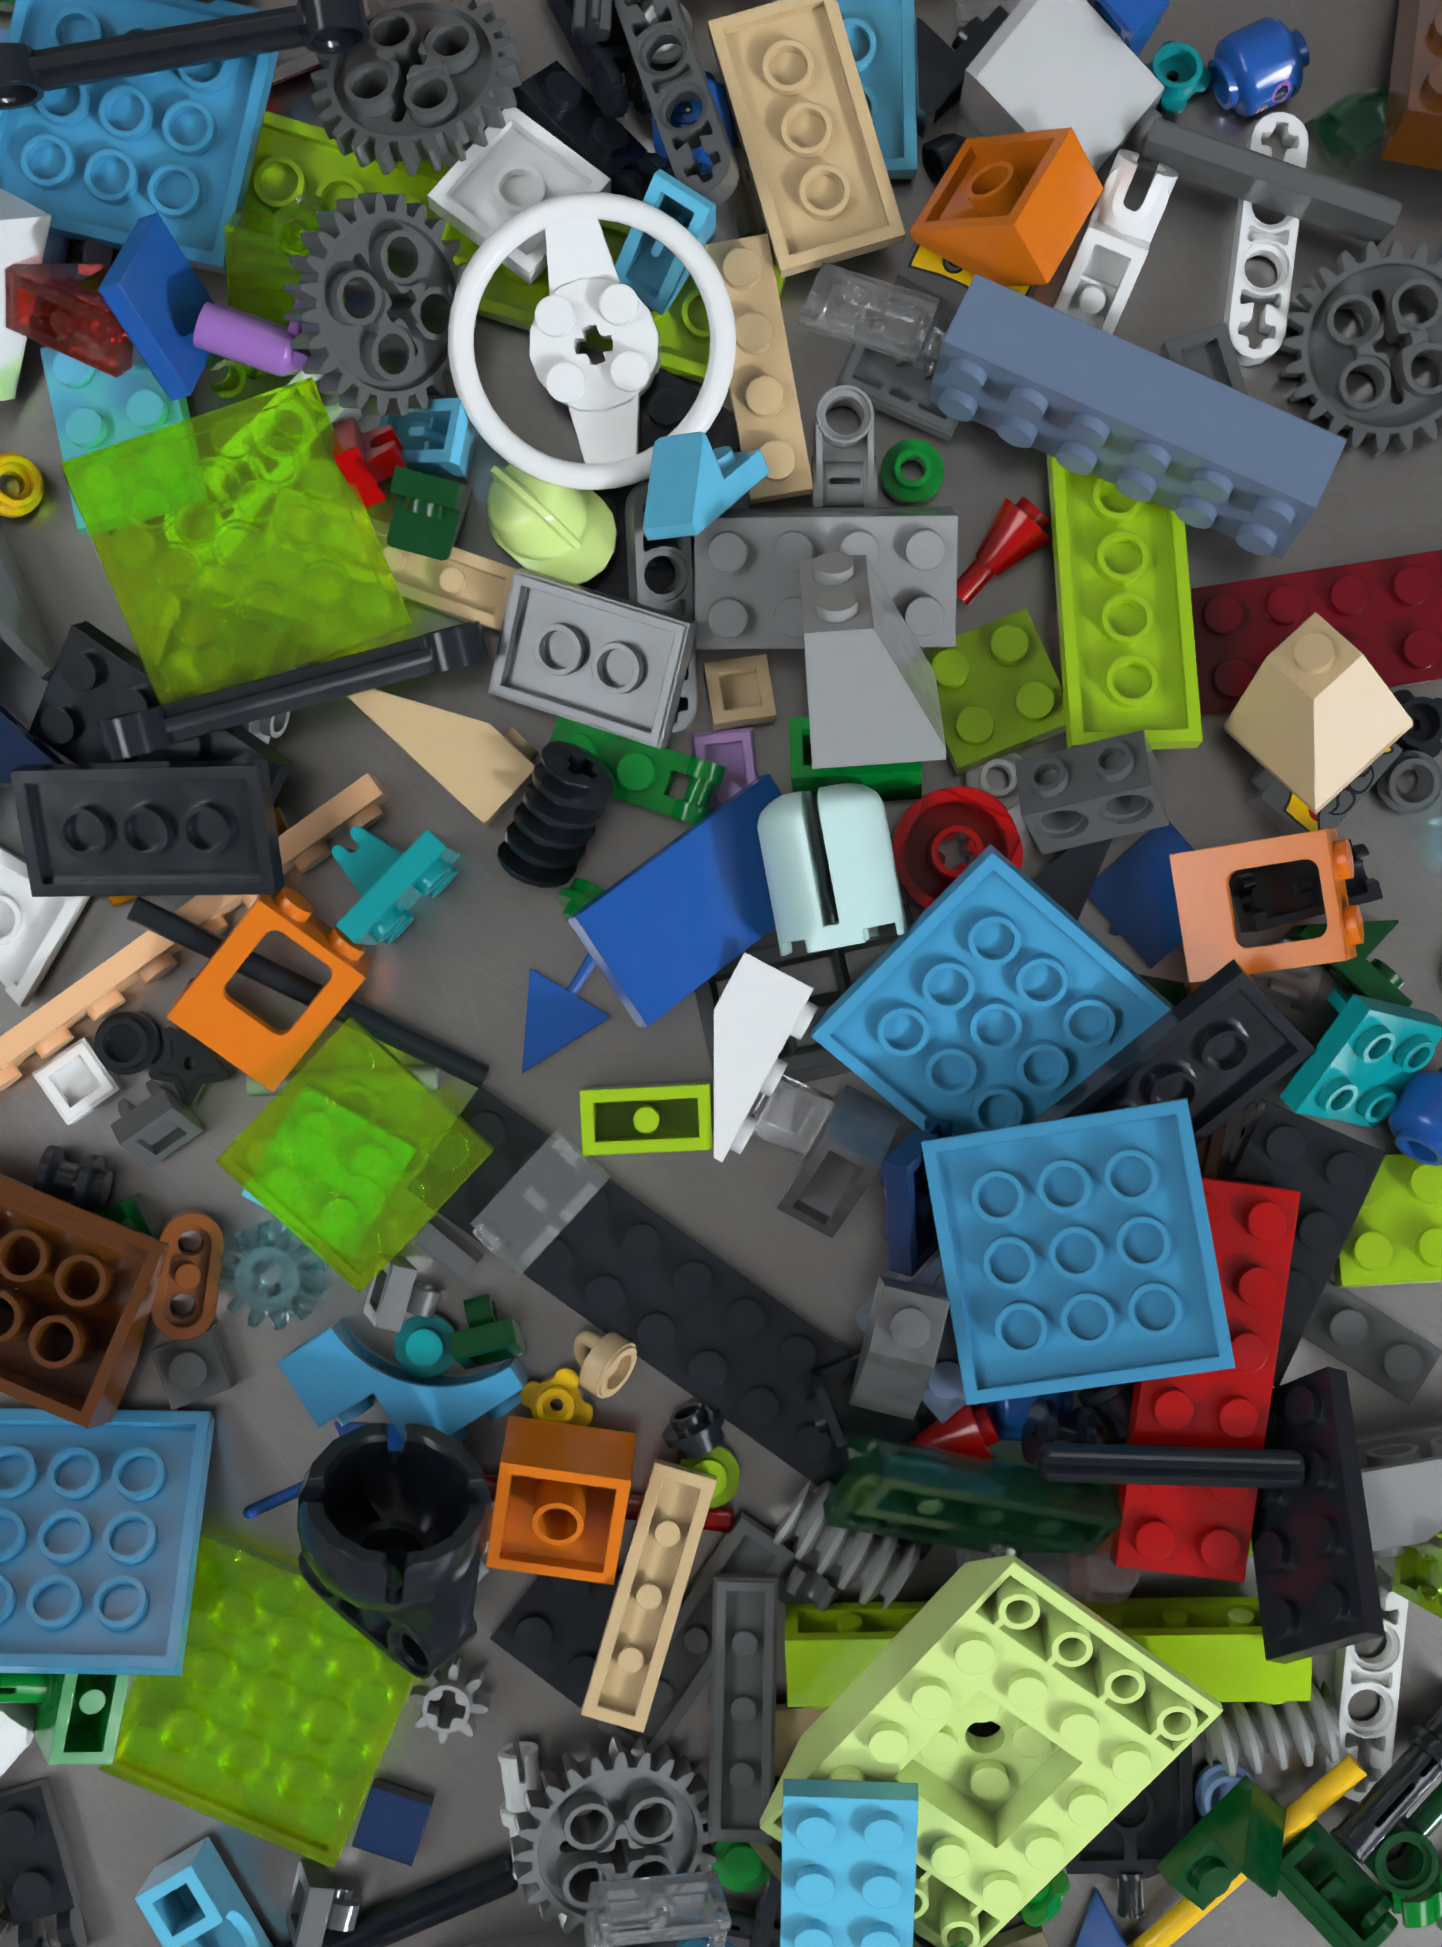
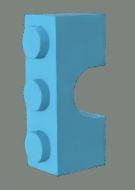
[134,1836,273,1947]

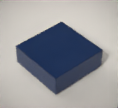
[352,1779,434,1866]

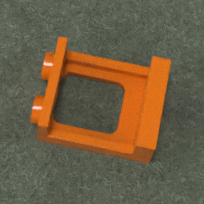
[1169,828,1364,983]
[166,887,372,1092]

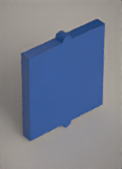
[1088,821,1235,969]

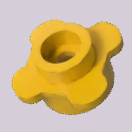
[520,1367,593,1426]

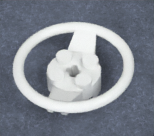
[448,192,736,490]

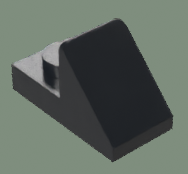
[914,5,1010,139]

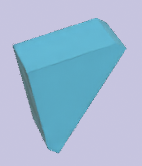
[615,169,716,315]
[379,397,479,485]

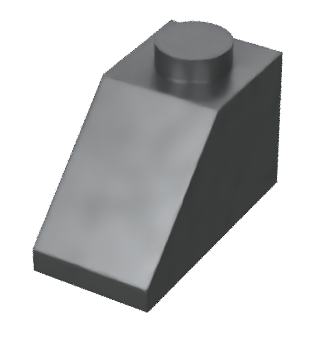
[777,1085,903,1238]
[849,1275,950,1420]

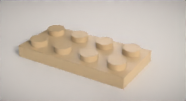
[708,0,905,279]

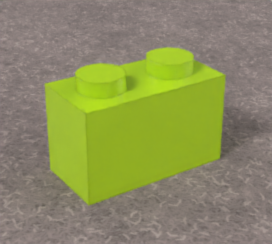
[579,1081,713,1156]

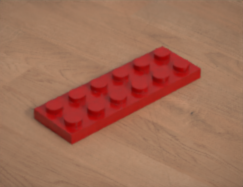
[1110,1176,1301,1582]

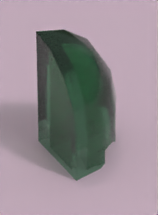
[1304,87,1389,175]

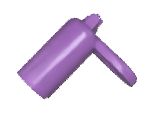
[193,297,311,377]

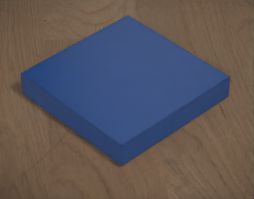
[98,212,214,401]

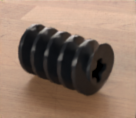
[497,741,615,888]

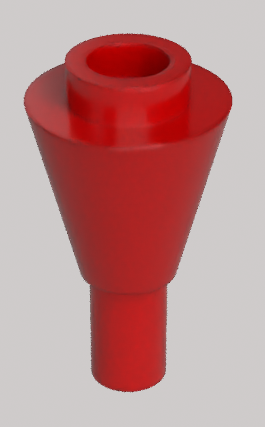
[957,496,1052,606]
[879,1405,1001,1478]

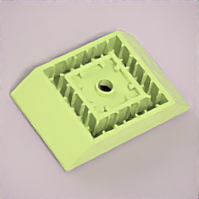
[760,1554,1223,1947]

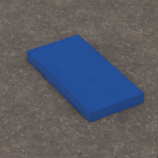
[567,774,782,1027]

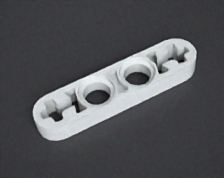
[1223,112,1309,367]
[1325,1557,1409,1802]

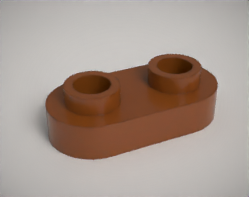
[150,1210,225,1340]

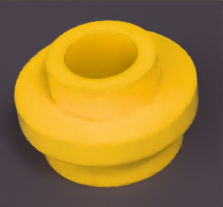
[0,452,44,518]

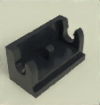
[1229,839,1383,933]

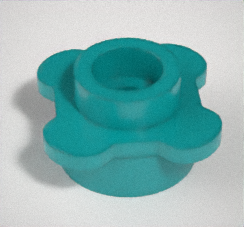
[1143,41,1211,114]

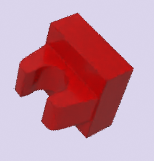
[330,417,406,510]

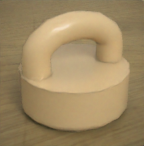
[573,1331,637,1399]

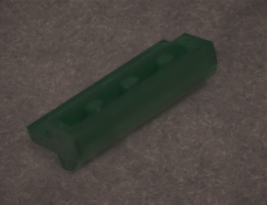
[823,1435,1123,1565]

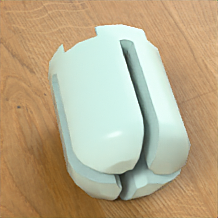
[757,783,908,956]

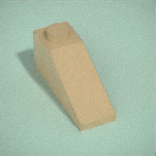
[347,689,539,828]

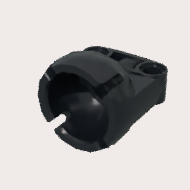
[297,1423,492,1679]

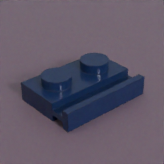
[880,1116,952,1277]

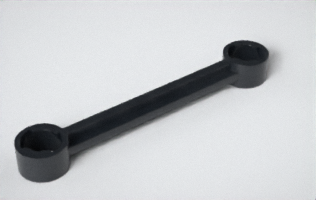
[0,0,370,110]
[97,620,489,761]

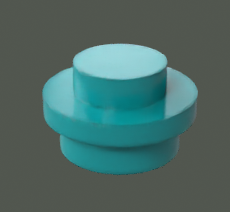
[394,1314,456,1378]

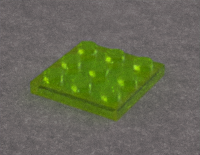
[215,1017,494,1293]

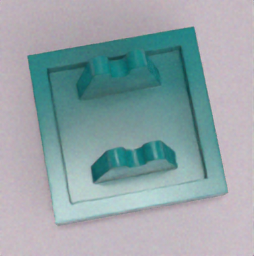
[331,826,461,946]
[1280,987,1442,1128]

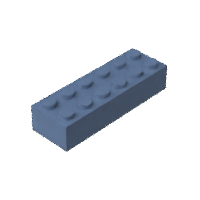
[927,274,1347,559]

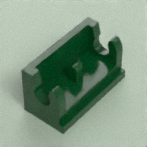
[1279,1820,1398,1947]

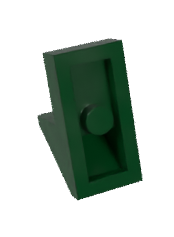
[387,466,472,561]
[1285,920,1413,1007]
[1156,1775,1286,1911]

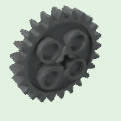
[311,0,522,176]
[283,192,477,416]
[1280,238,1442,455]
[510,1736,717,1940]

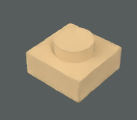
[703,654,777,731]

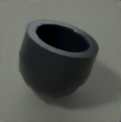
[922,133,967,188]

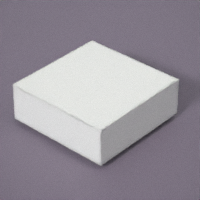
[31,1036,125,1125]

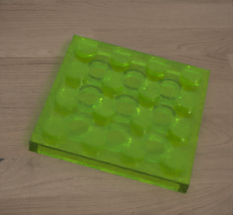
[60,377,412,705]
[98,1528,415,1869]

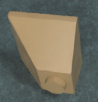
[1223,612,1413,815]

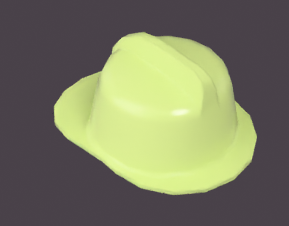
[486,464,618,585]

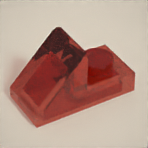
[5,264,133,378]

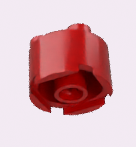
[890,786,1023,912]

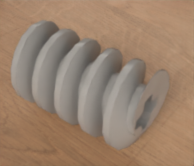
[773,1479,921,1610]
[1200,1681,1340,1778]

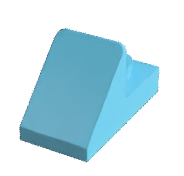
[643,431,770,541]

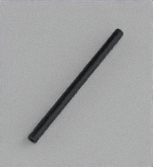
[127,896,489,1088]

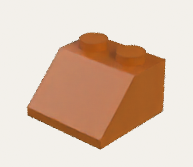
[909,127,1104,287]
[486,1415,636,1585]

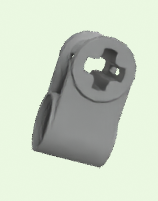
[811,385,878,508]

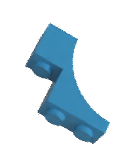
[277,1318,529,1442]

